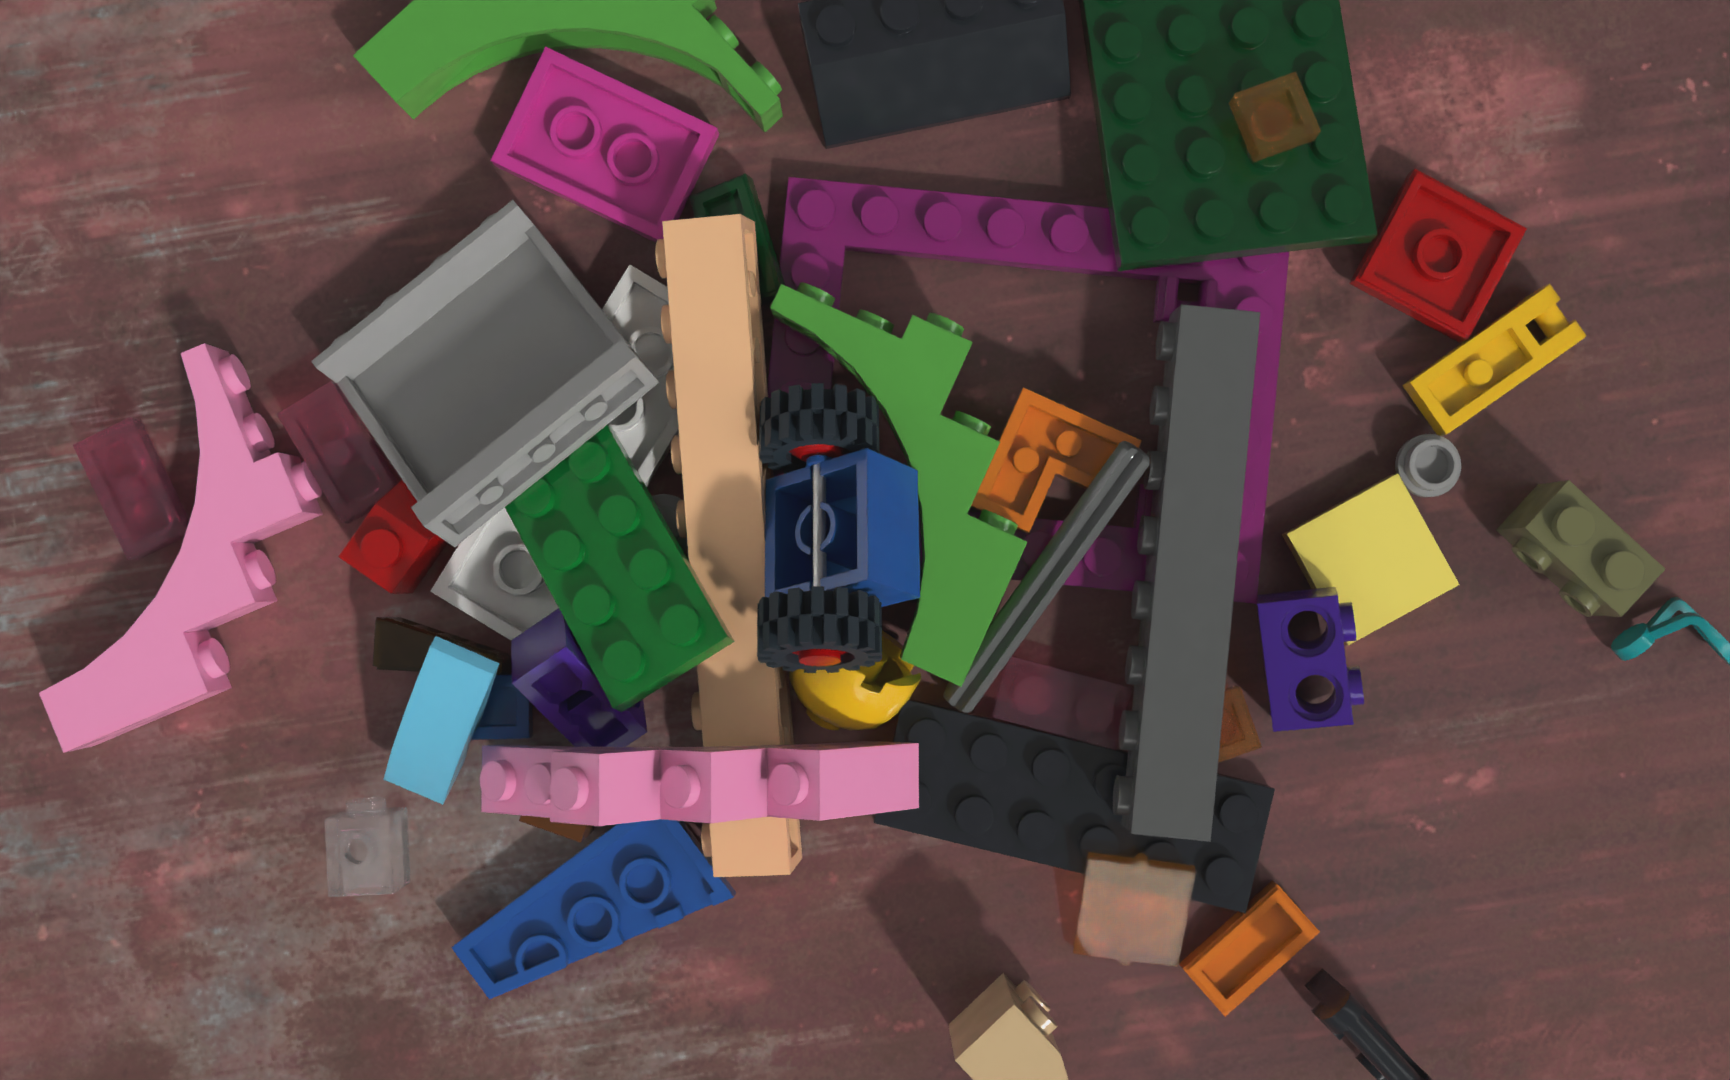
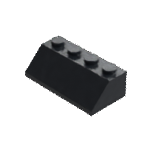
[798,0,1071,149]

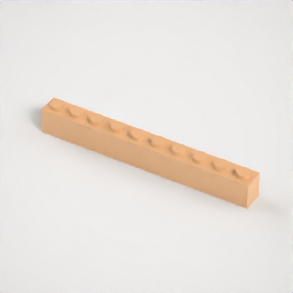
[655,214,802,877]

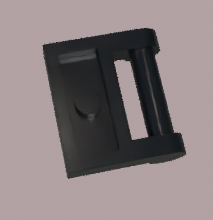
[1304,968,1433,1080]

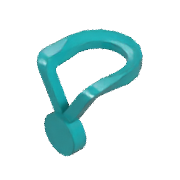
[1611,597,1730,667]

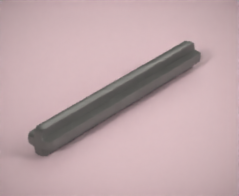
[943,441,1150,713]

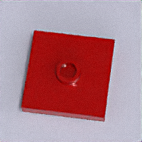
[1349,169,1527,343]

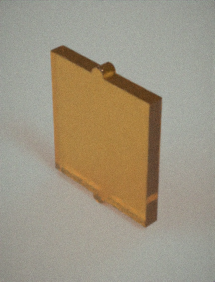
[1073,852,1196,967]

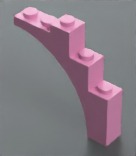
[39,343,323,753]
[480,741,919,826]

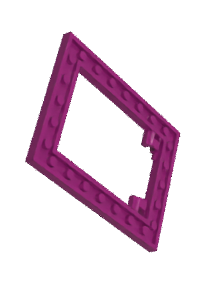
[767,177,1289,604]

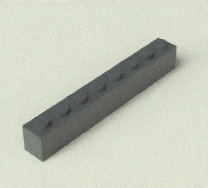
[1113,304,1261,842]

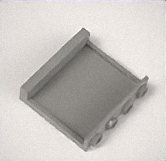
[311,200,660,547]

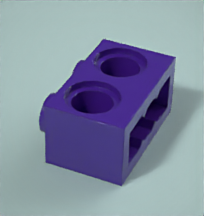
[1257,587,1364,732]
[511,608,647,747]

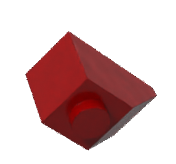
[338,480,448,594]

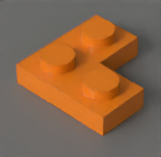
[970,387,1142,533]

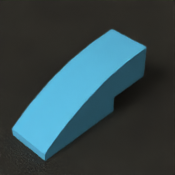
[384,636,499,805]

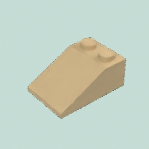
[949,973,1068,1080]

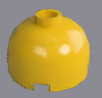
[789,630,921,730]

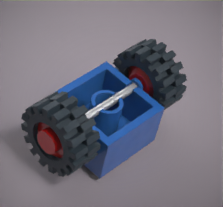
[757,383,920,673]

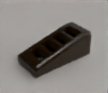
[373,617,512,675]

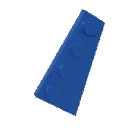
[451,819,736,999]

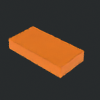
[1179,880,1320,1017]

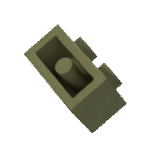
[1496,480,1665,617]

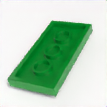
[505,424,735,712]

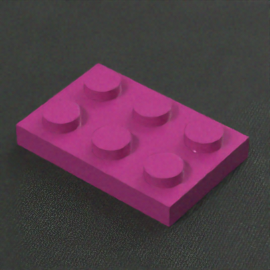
[490,46,719,242]

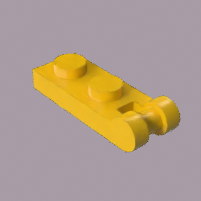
[1402,283,1586,436]

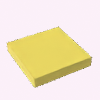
[1282,473,1460,645]

